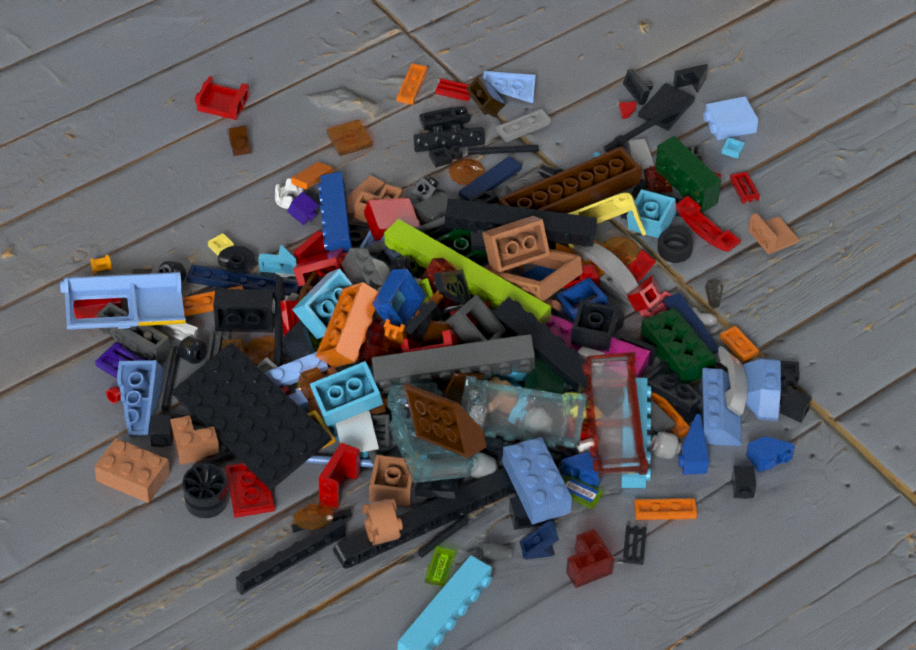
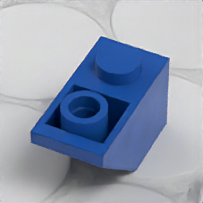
[746,436,795,473]
[561,451,608,488]

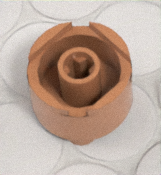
[362,499,403,545]

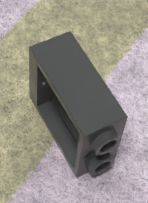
[446,295,506,344]

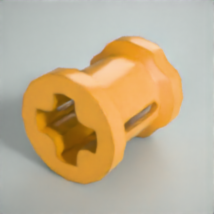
[90,254,112,275]

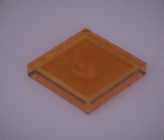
[326,120,373,156]

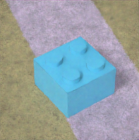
[627,189,676,238]

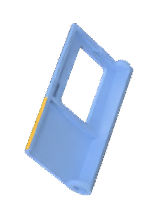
[60,272,186,330]

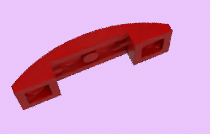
[676,196,741,252]

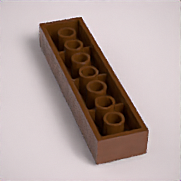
[499,147,642,214]

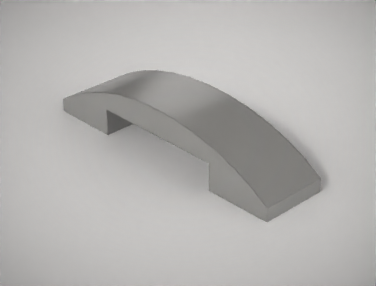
[572,242,639,297]
[718,347,748,416]

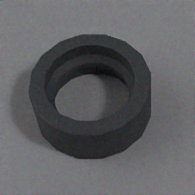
[657,228,693,263]

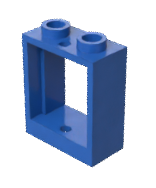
[372,269,426,328]
[556,277,610,323]

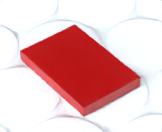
[225,463,275,518]

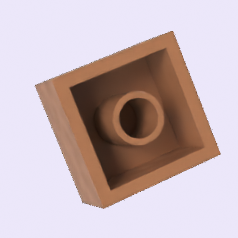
[369,455,416,507]

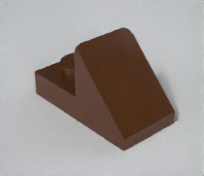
[227,126,251,156]

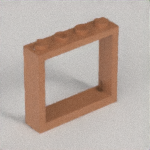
[484,249,583,302]

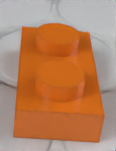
[720,326,759,363]

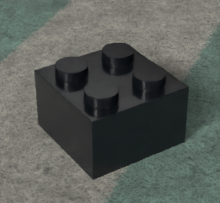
[571,300,619,352]

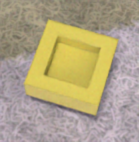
[208,233,234,256]

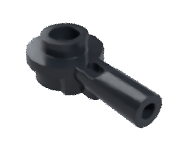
[545,443,579,459]

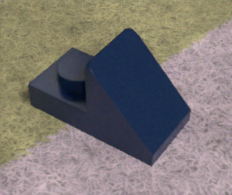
[520,520,559,560]

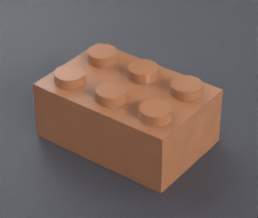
[482,216,550,272]
[94,438,170,503]

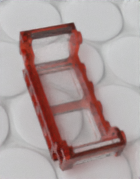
[582,352,648,478]

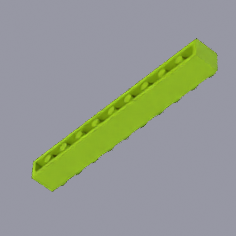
[384,219,551,325]

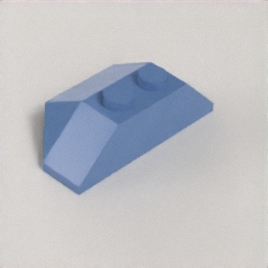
[742,357,781,421]

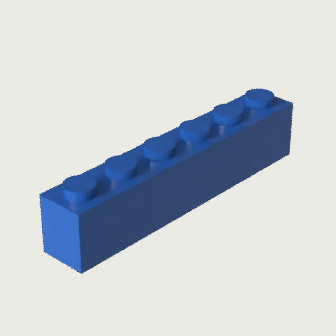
[318,171,352,253]

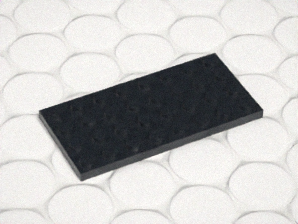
[171,342,332,491]

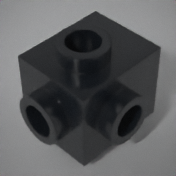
[412,177,445,202]

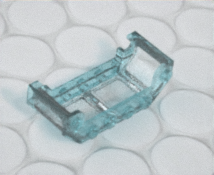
[461,376,588,448]
[387,382,474,483]

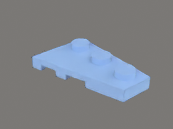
[483,71,536,103]

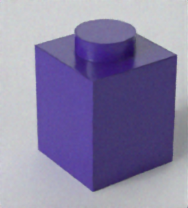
[287,192,319,226]

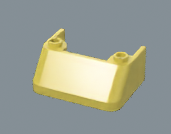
[568,193,646,249]

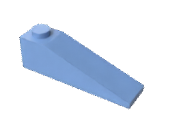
[117,360,164,436]

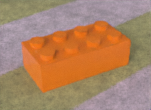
[315,282,379,368]

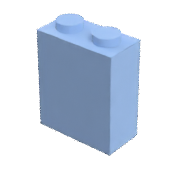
[703,96,759,140]

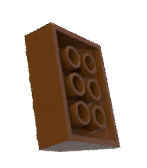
[403,383,487,458]

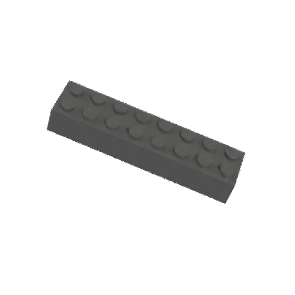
[372,334,535,393]

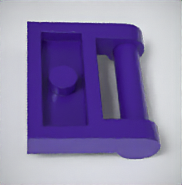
[95,342,148,378]

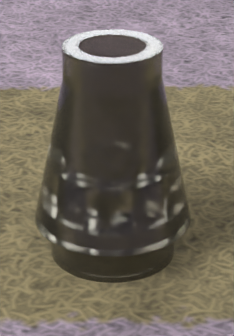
[705,279,723,308]

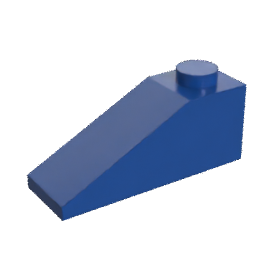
[678,414,709,475]

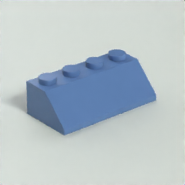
[700,368,742,446]

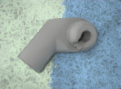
[692,307,717,326]

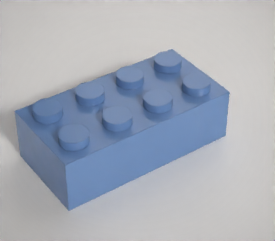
[502,437,572,524]

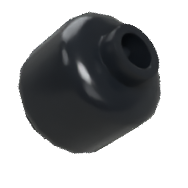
[390,256,418,278]
[157,261,186,283]
[178,336,207,364]

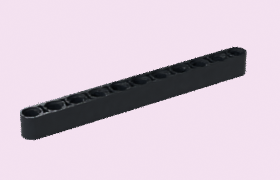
[333,468,516,569]

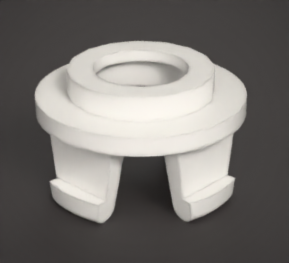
[275,178,304,209]

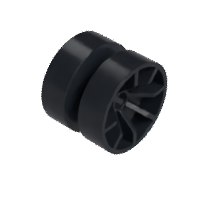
[182,463,228,518]

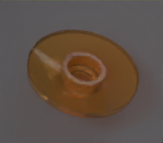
[449,158,485,185]
[602,237,639,265]
[293,503,334,529]

